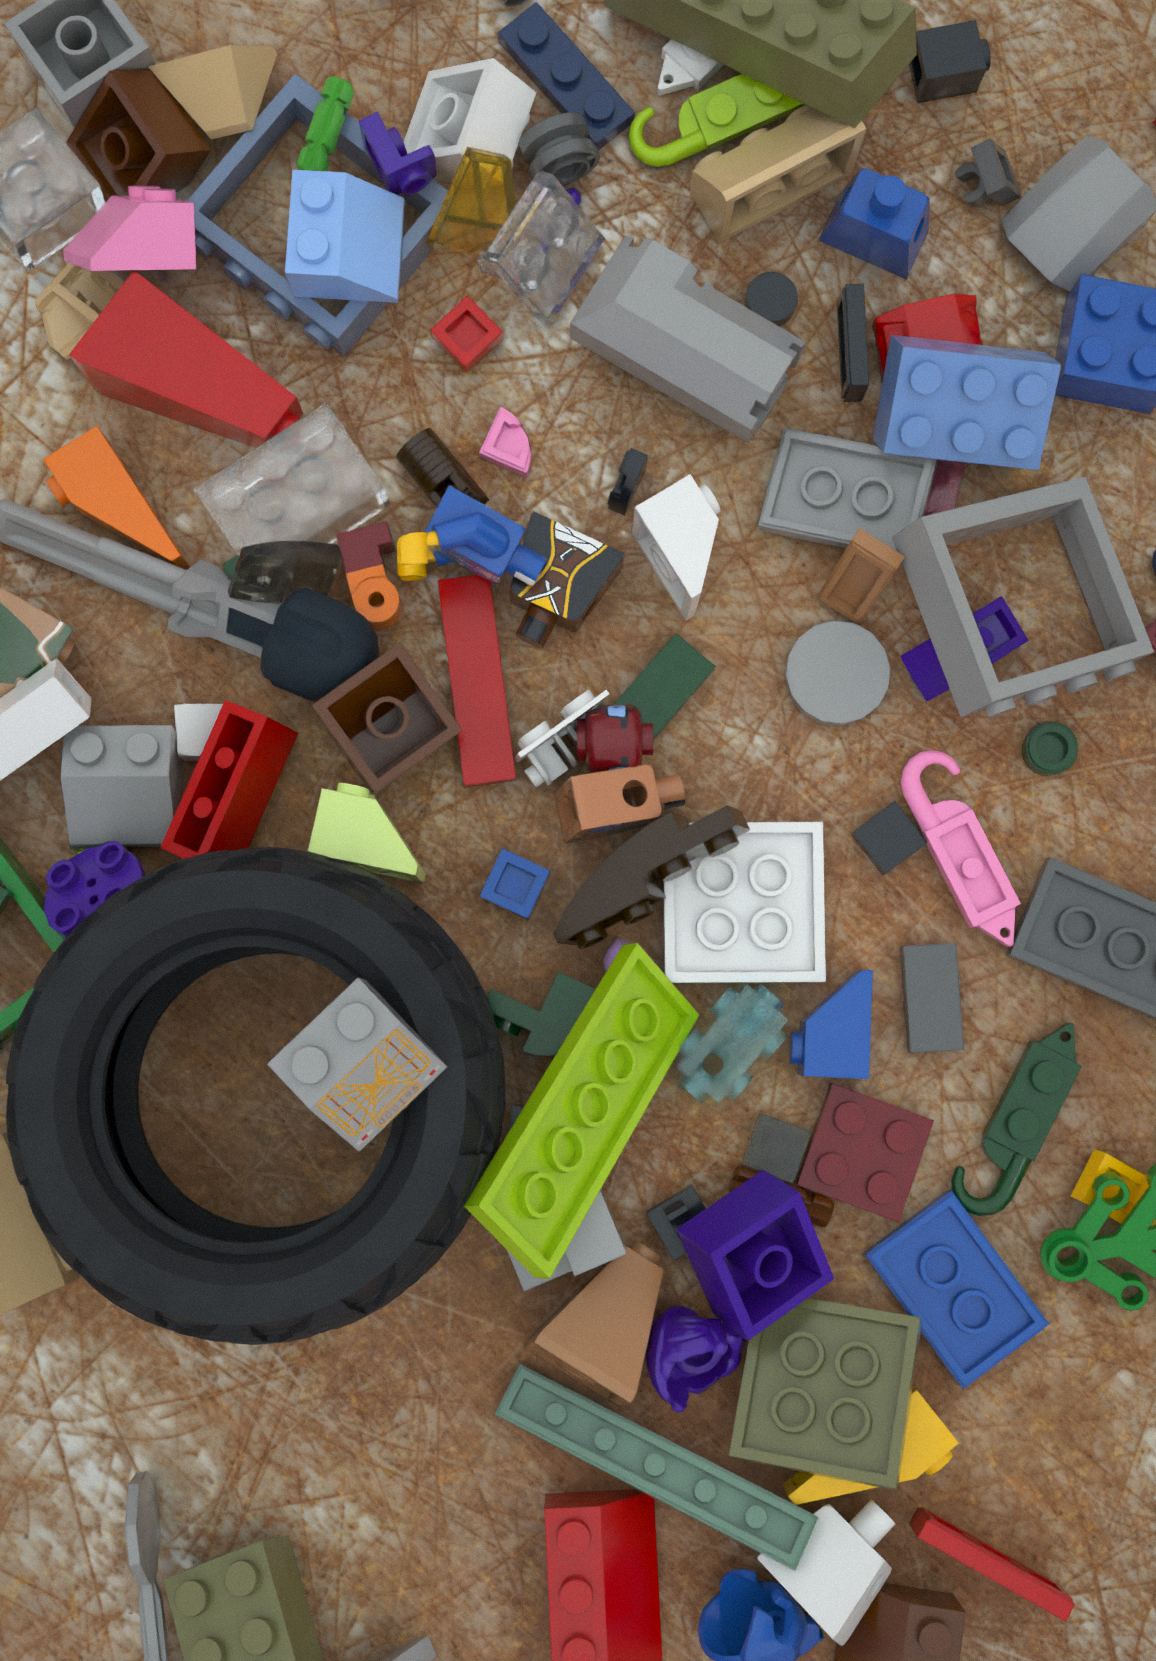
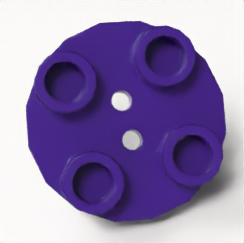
[44,841,146,939]

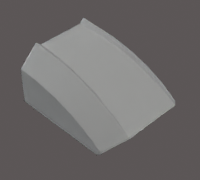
[1001,135,1156,291]

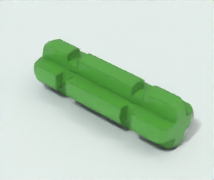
[296,76,354,171]

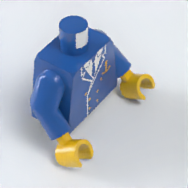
[397,485,547,586]

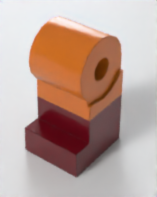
[336,521,402,630]

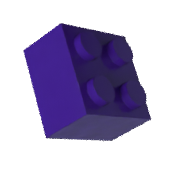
[676,1170,834,1341]

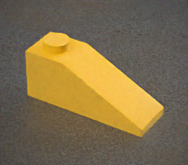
[782,1387,959,1505]

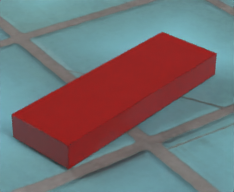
[909,1507,1075,1622]

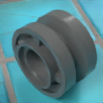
[518,112,600,190]

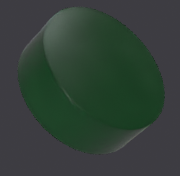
[1022,722,1078,776]

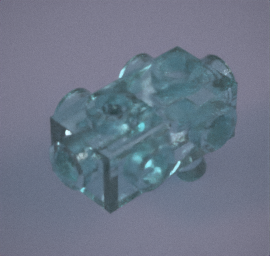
[676,984,789,1103]

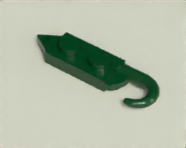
[951,1023,1082,1216]

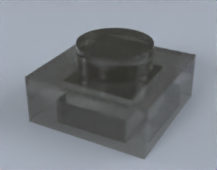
[741,1113,812,1183]

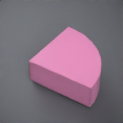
[479,407,531,478]

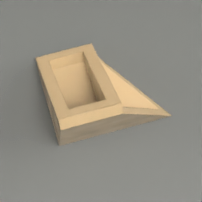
[148,45,277,140]

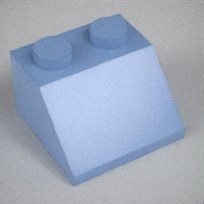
[285,170,405,303]

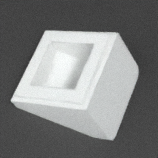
[174,704,223,762]

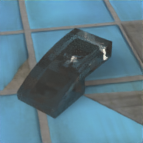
[228,541,342,604]

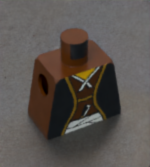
[509,511,624,648]

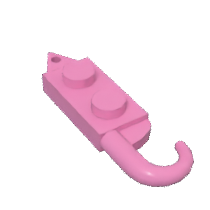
[901,750,1021,947]

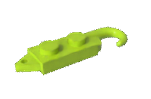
[628,74,804,167]

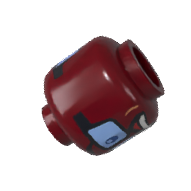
[577,705,653,773]

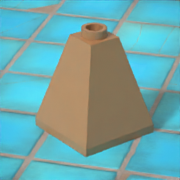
[524,1241,664,1406]

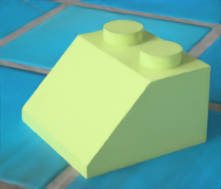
[308,783,426,884]

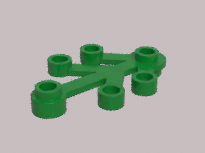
[1040,1164,1156,1311]

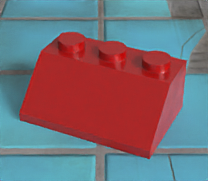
[544,1489,662,1661]

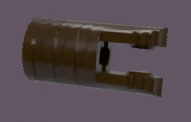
[396,428,489,508]

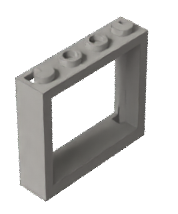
[892,477,1154,718]

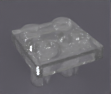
[478,171,605,323]

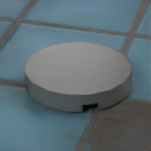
[784,620,891,726]

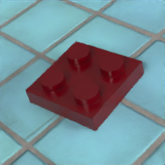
[795,1083,934,1223]

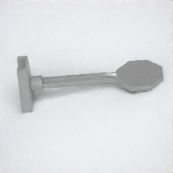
[125,1471,169,1661]

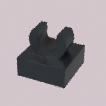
[646,1184,706,1260]

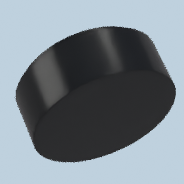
[745,272,798,326]

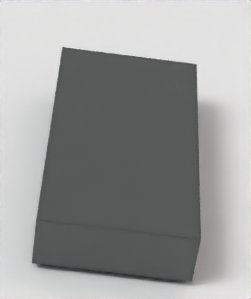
[900,943,964,1053]

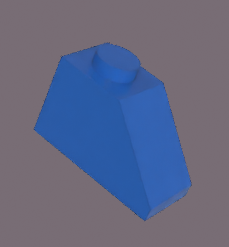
[789,970,873,1079]

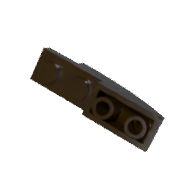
[553,805,750,949]

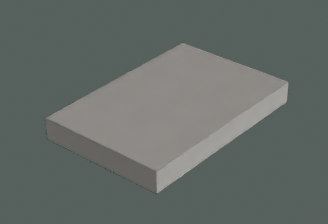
[758,428,938,551]

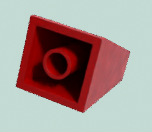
[69,270,303,454]

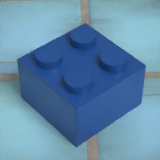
[1055,274,1156,414]

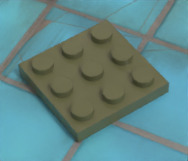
[729,1298,922,1491]

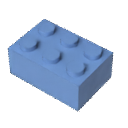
[872,335,1061,470]

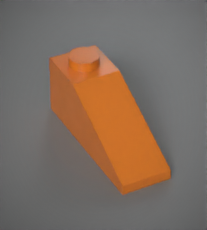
[43,426,190,570]

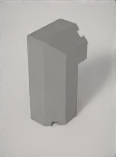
[570,236,806,443]

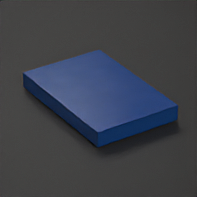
[863,1190,1049,1389]

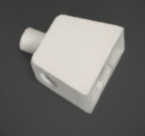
[757,1499,895,1646]

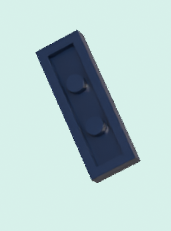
[498,2,635,151]

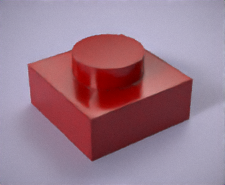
[430,295,504,373]

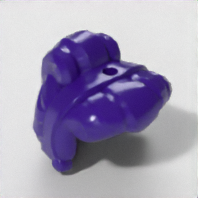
[645,1305,743,1413]

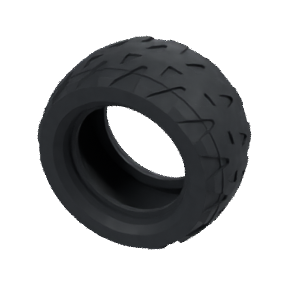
[6,847,506,1345]

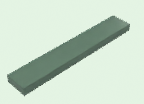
[495,1364,818,1571]

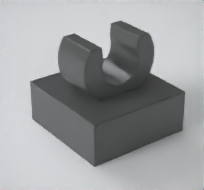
[955,138,1022,206]

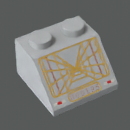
[267,978,448,1151]

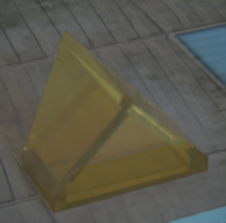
[426,146,520,254]

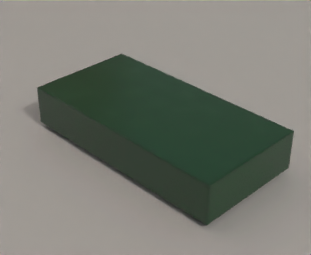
[613,633,716,740]

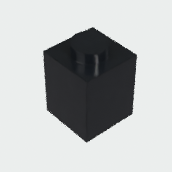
[909,20,991,104]

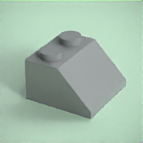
[60,725,183,847]

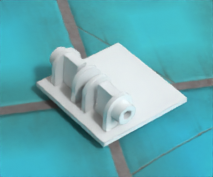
[514,690,609,788]

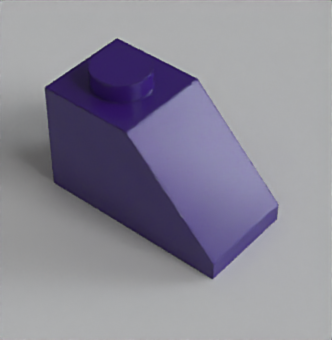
[900,596,1029,702]

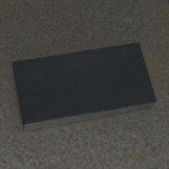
[837,283,869,402]

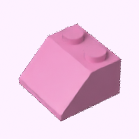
[63,185,196,271]

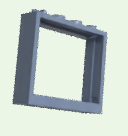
[187,74,459,356]

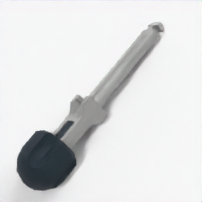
[0,498,379,702]

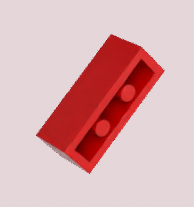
[160,700,298,859]

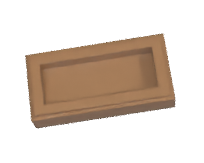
[816,528,905,625]

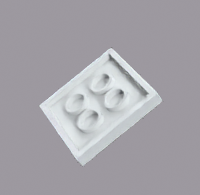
[663,822,826,983]

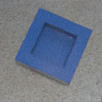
[480,848,551,920]

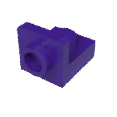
[359,112,437,195]

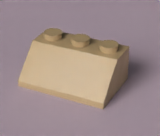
[690,105,866,243]
[0,1132,79,1315]

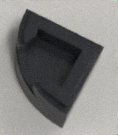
[607,448,648,516]

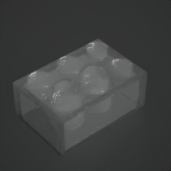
[193,402,391,590]

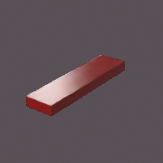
[438,575,517,788]

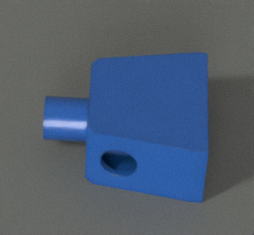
[819,168,930,280]

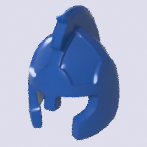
[698,1569,824,1661]

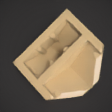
[35,263,125,360]

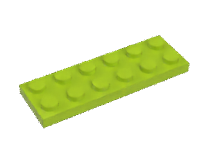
[464,943,699,1279]

